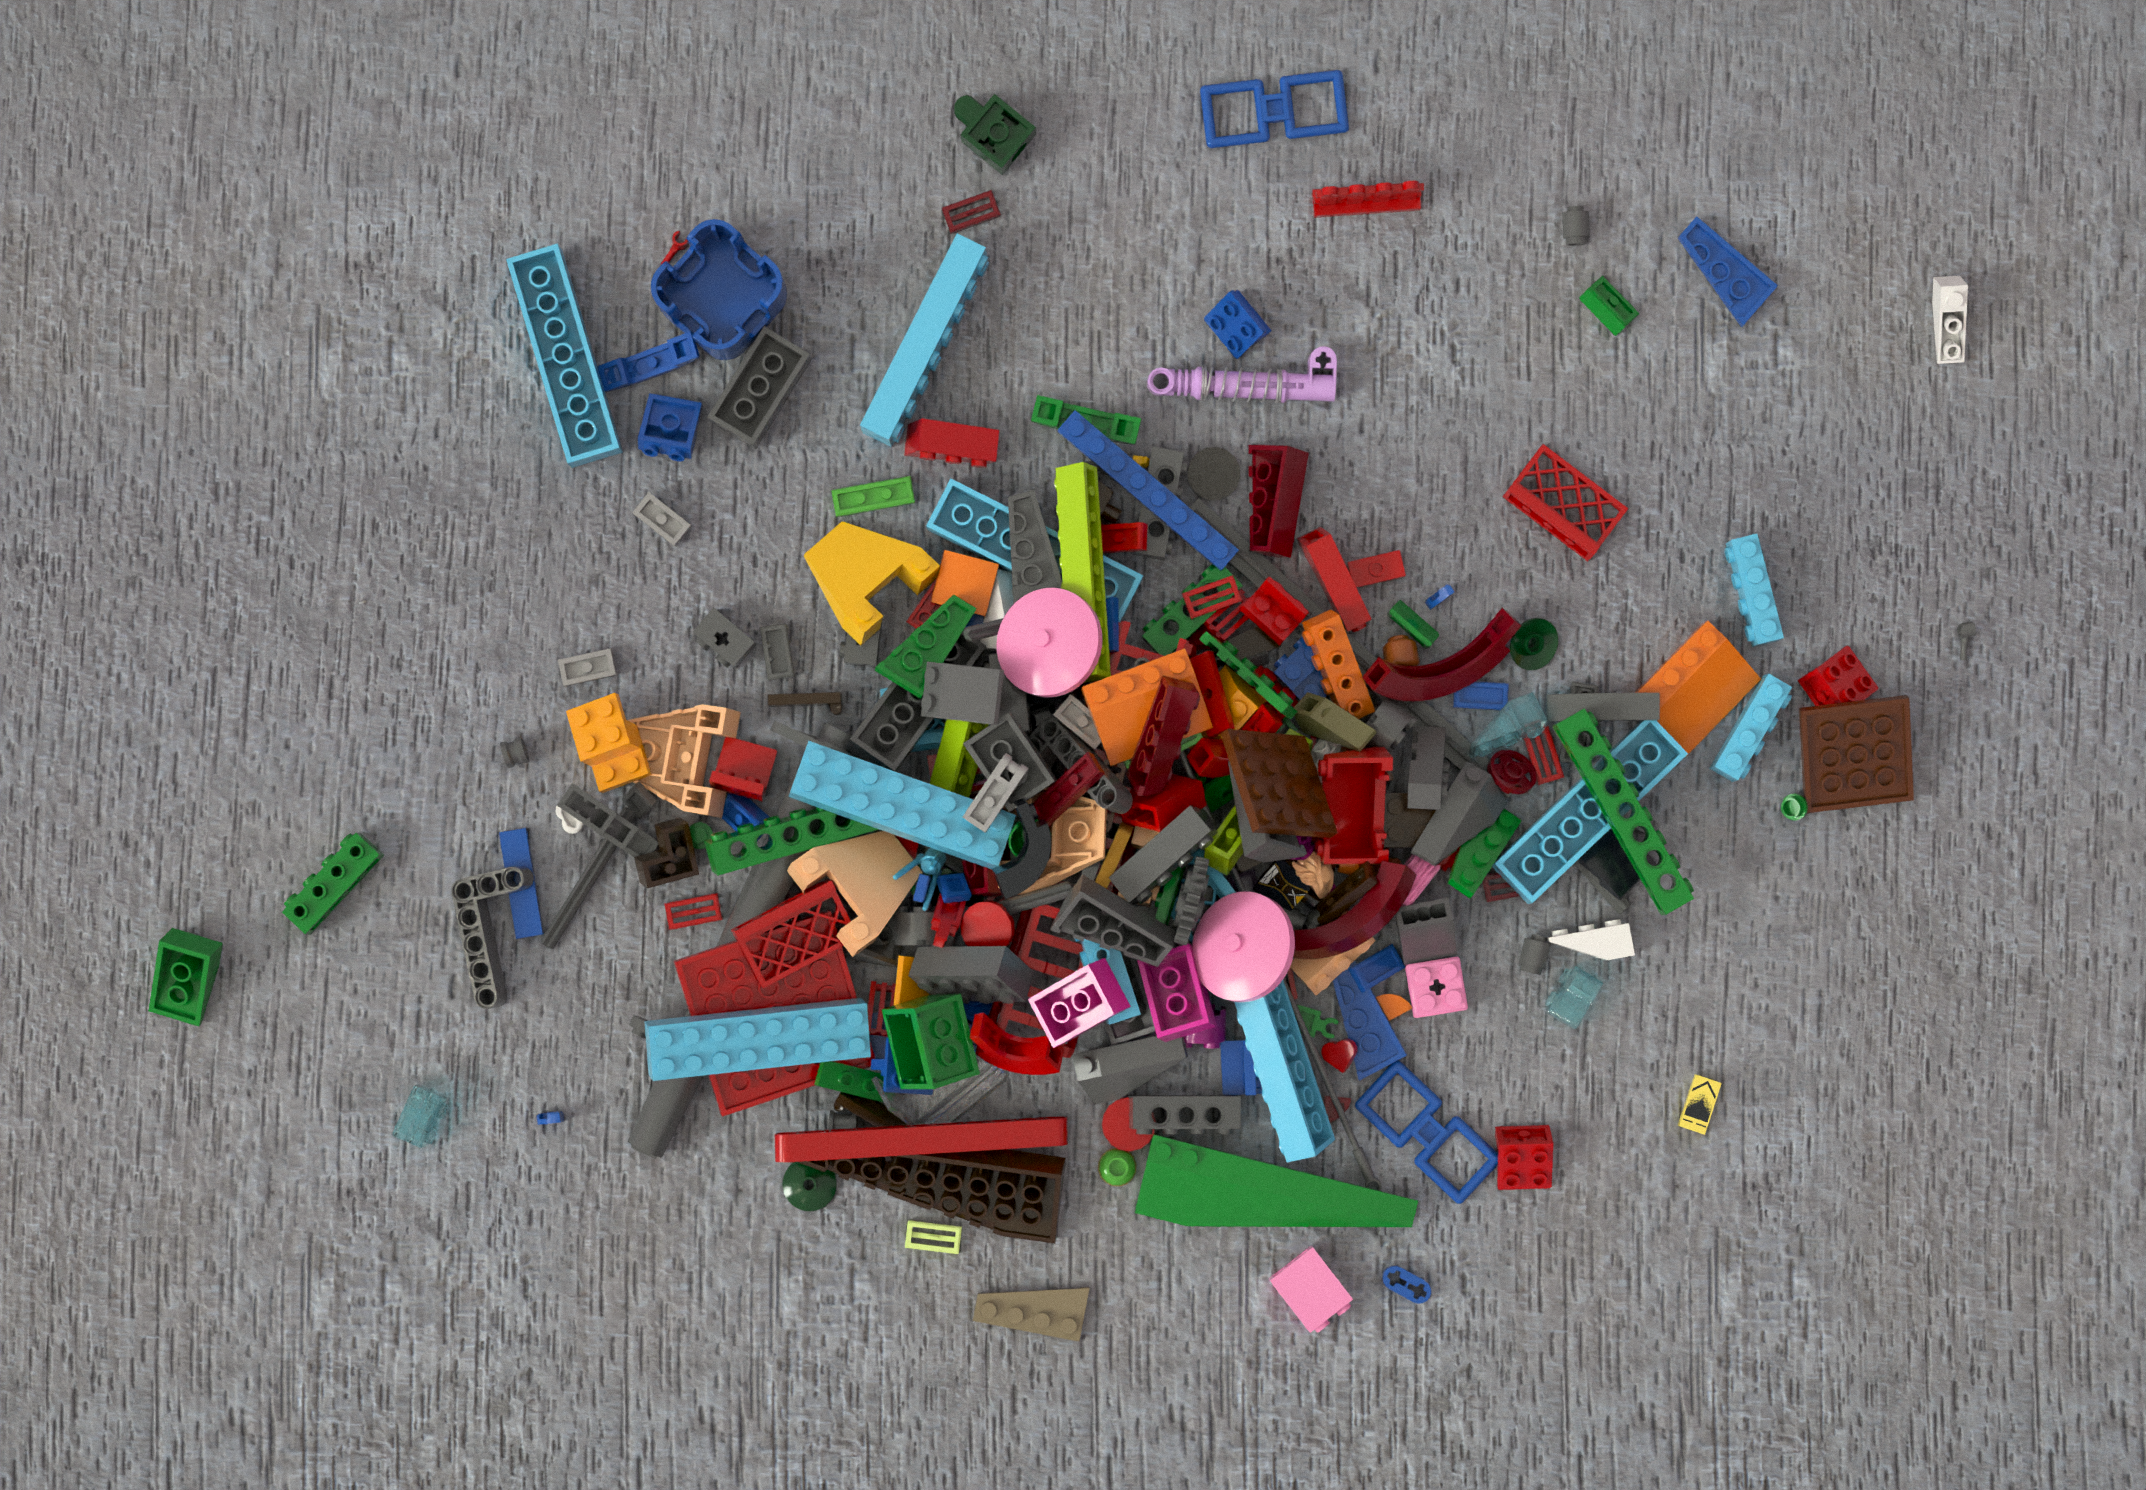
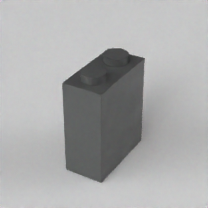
[1395,897,1457,965]

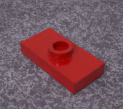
[1347,550,1406,588]

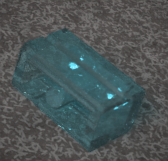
[392,1084,449,1148]

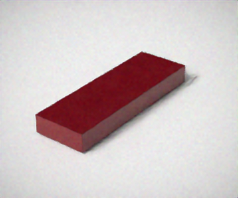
[1033,752,1105,827]

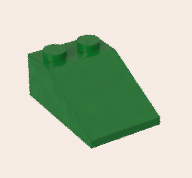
[148,928,223,1026]

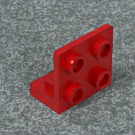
[1797,645,1878,706]
[709,737,777,802]
[1495,1125,1554,1190]

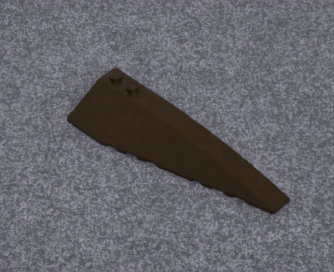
[798,1149,1066,1244]

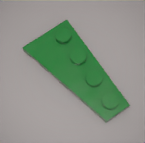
[874,595,977,699]
[1199,631,1298,720]
[1448,809,1522,899]

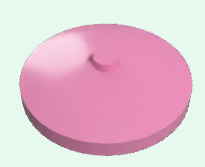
[996,588,1102,697]
[1192,891,1295,1002]

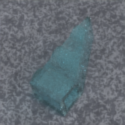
[1469,692,1547,758]

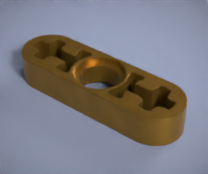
[1095,822,1134,889]

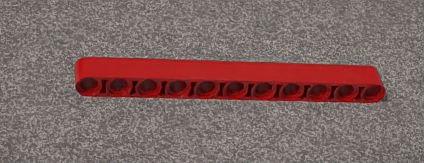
[774,1116,1068,1162]

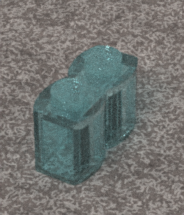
[1544,966,1603,1029]

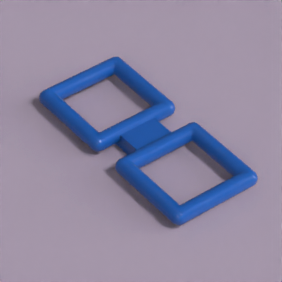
[1200,70,1349,148]
[1355,1060,1498,1204]

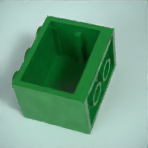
[882,994,980,1089]

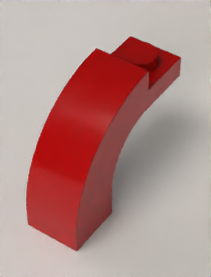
[1186,704,1283,778]
[970,1013,1064,1075]

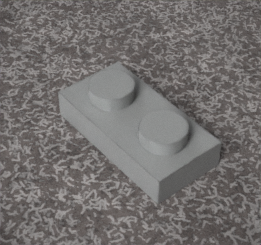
[632,492,692,547]
[558,648,617,687]
[1053,694,1102,751]

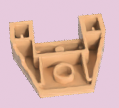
[628,704,741,818]
[998,787,1107,895]
[787,831,922,957]

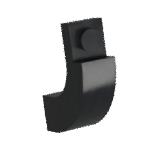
[992,798,1051,899]

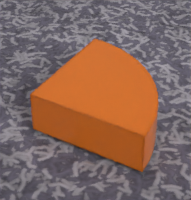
[1376,994,1412,1021]

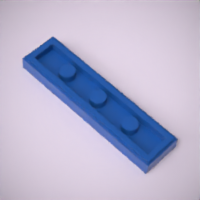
[499,828,544,939]

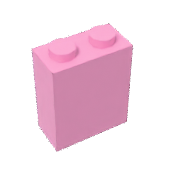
[1268,1246,1353,1333]

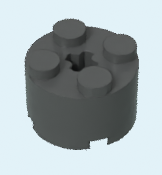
[1365,697,1418,754]
[893,906,948,945]

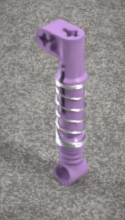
[1147,346,1337,404]

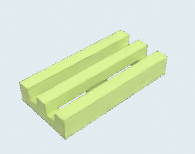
[905,1220,962,1254]

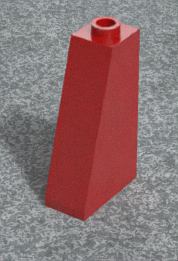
[1297,527,1372,632]

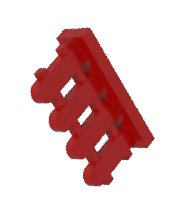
[1312,181,1424,218]

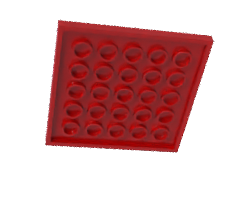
[674,910,875,1117]

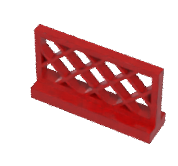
[1502,444,1629,561]
[731,879,851,989]

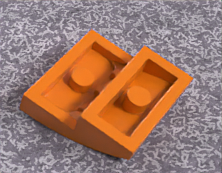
[931,550,999,616]

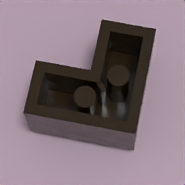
[634,818,699,888]

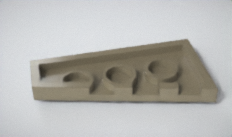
[973,1287,1090,1342]

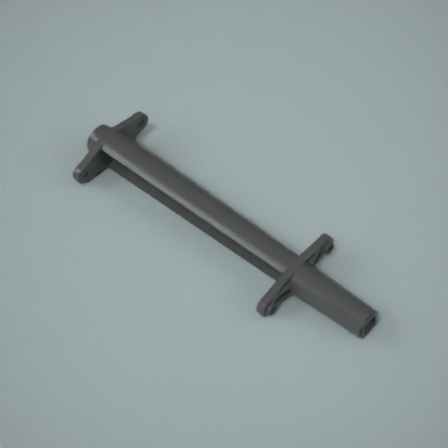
[628,720,862,1159]

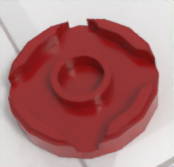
[960,901,1015,947]
[1102,1097,1156,1151]

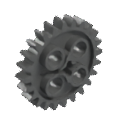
[1173,856,1209,945]

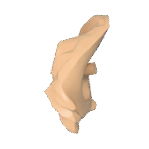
[1292,851,1334,899]

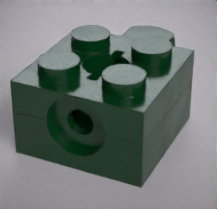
[954,94,1036,175]

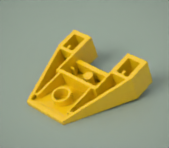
[804,521,940,645]

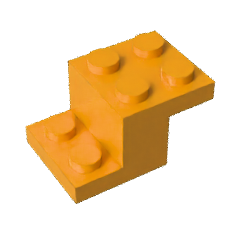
[566,693,652,793]

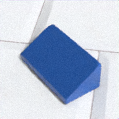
[722,793,769,841]

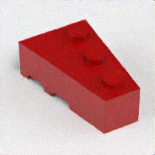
[904,418,999,468]

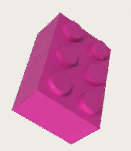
[1137,944,1217,1042]
[1028,958,1131,1048]

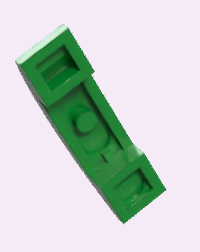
[1031,395,1142,445]

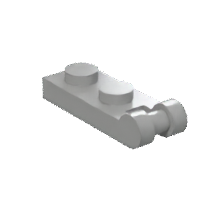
[963,753,1029,833]

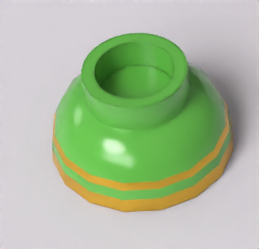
[1098,1148,1137,1187]

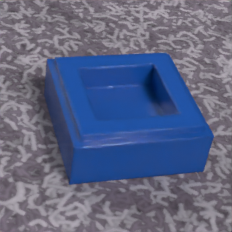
[936,873,972,903]

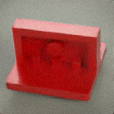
[1239,577,1309,646]

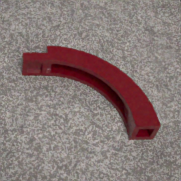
[1362,608,1522,701]
[1293,861,1417,959]

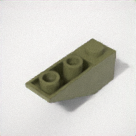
[1294,692,1377,751]

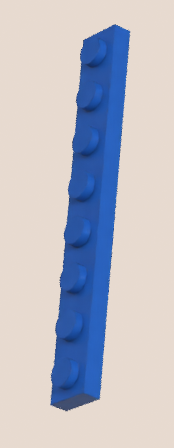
[1057,410,1239,571]

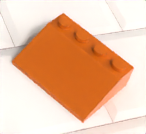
[1635,620,1761,756]
[1081,648,1213,767]

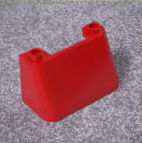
[1315,747,1393,864]

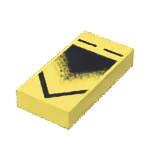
[1678,1074,1722,1135]

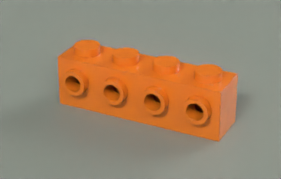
[1302,609,1375,719]

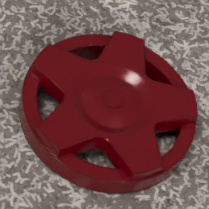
[1487,750,1537,794]

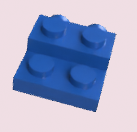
[638,393,702,462]
[1273,636,1327,701]

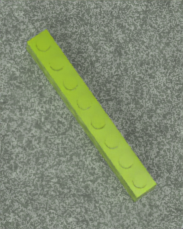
[1054,462,1111,683]

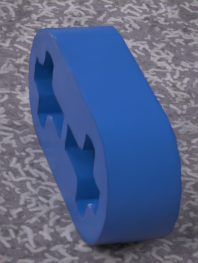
[1382,1265,1431,1304]

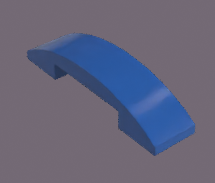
[597,331,700,392]

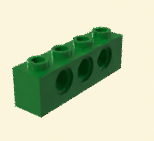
[1142,564,1243,656]

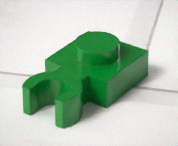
[1297,1004,1339,1038]

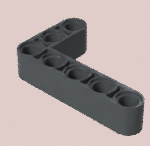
[1029,717,1133,814]
[451,866,534,1009]

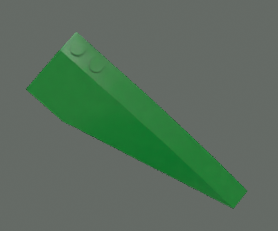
[1135,1134,1418,1227]

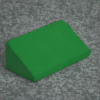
[1579,276,1639,336]
[1387,600,1439,649]

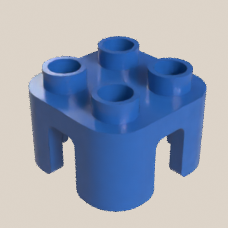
[651,219,787,360]

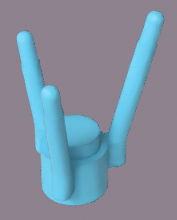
[893,848,946,911]

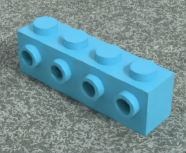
[1724,534,1784,647]
[1709,674,1792,782]
[1074,938,1141,1025]

